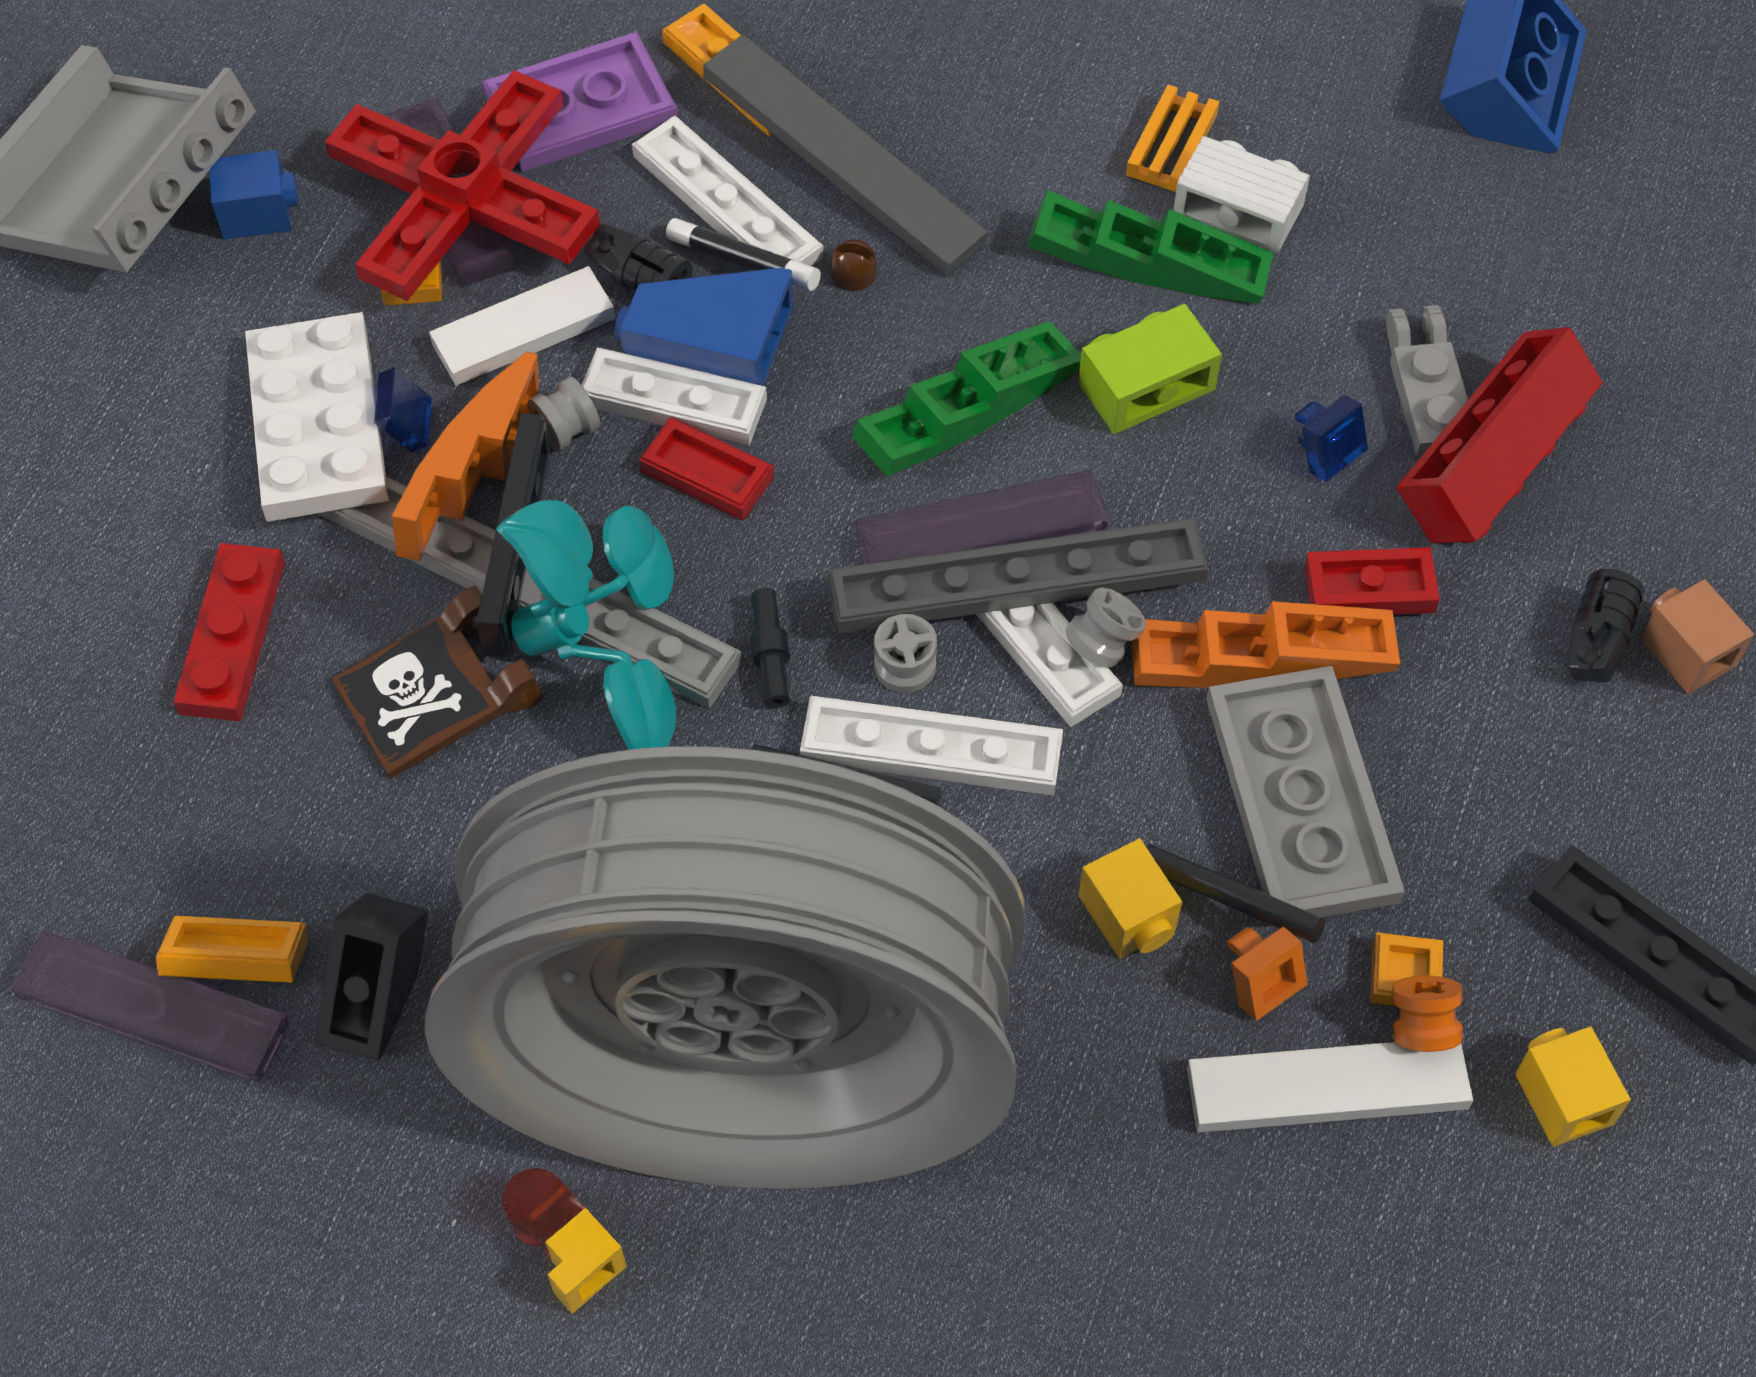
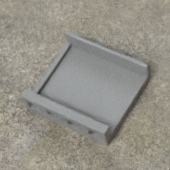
[0,45,256,273]

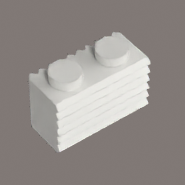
[1173,136,1310,254]

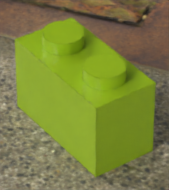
[1078,303,1222,435]

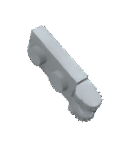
[1386,305,1468,456]

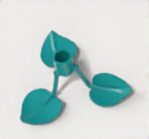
[496,500,676,750]

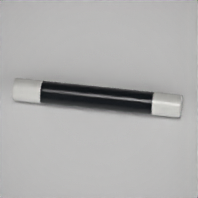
[666,218,821,291]

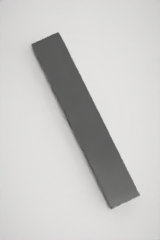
[703,34,988,276]
[828,518,1208,634]

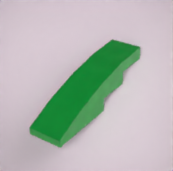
[1027,190,1274,304]
[851,321,1081,477]

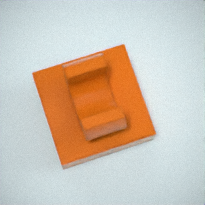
[1227,926,1308,1021]

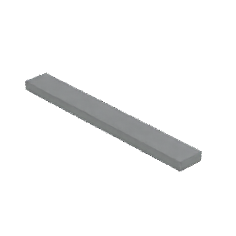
[317,477,742,709]

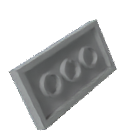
[1206,666,1405,917]

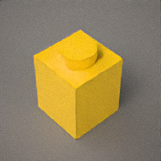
[1078,838,1182,959]
[1515,1026,1631,1147]

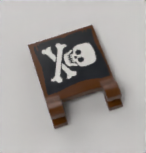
[332,585,544,779]

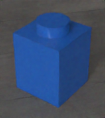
[209,150,300,240]

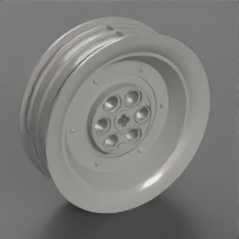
[425,746,1026,1189]

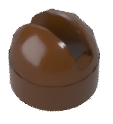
[831,239,877,291]

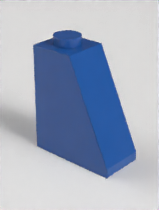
[615,268,793,386]

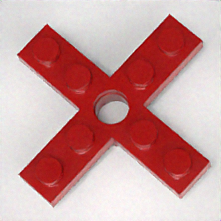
[325,70,600,301]

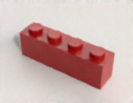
[1396,327,1603,544]

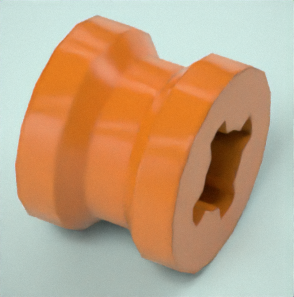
[1392,975,1463,1052]

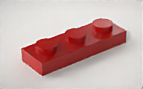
[173,543,285,722]

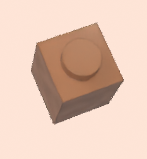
[1640,579,1755,695]

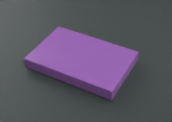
[482,32,678,172]

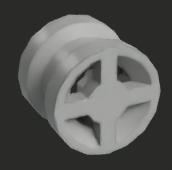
[527,376,601,452]
[1065,587,1146,668]
[874,614,937,693]

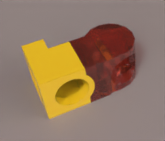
[502,1168,627,1314]

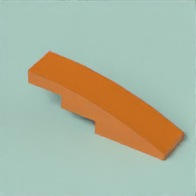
[392,352,540,561]
[1131,601,1400,688]

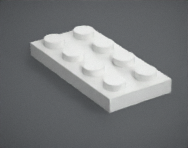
[245,312,389,522]

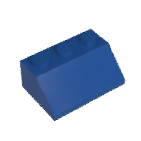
[1440,0,1587,154]

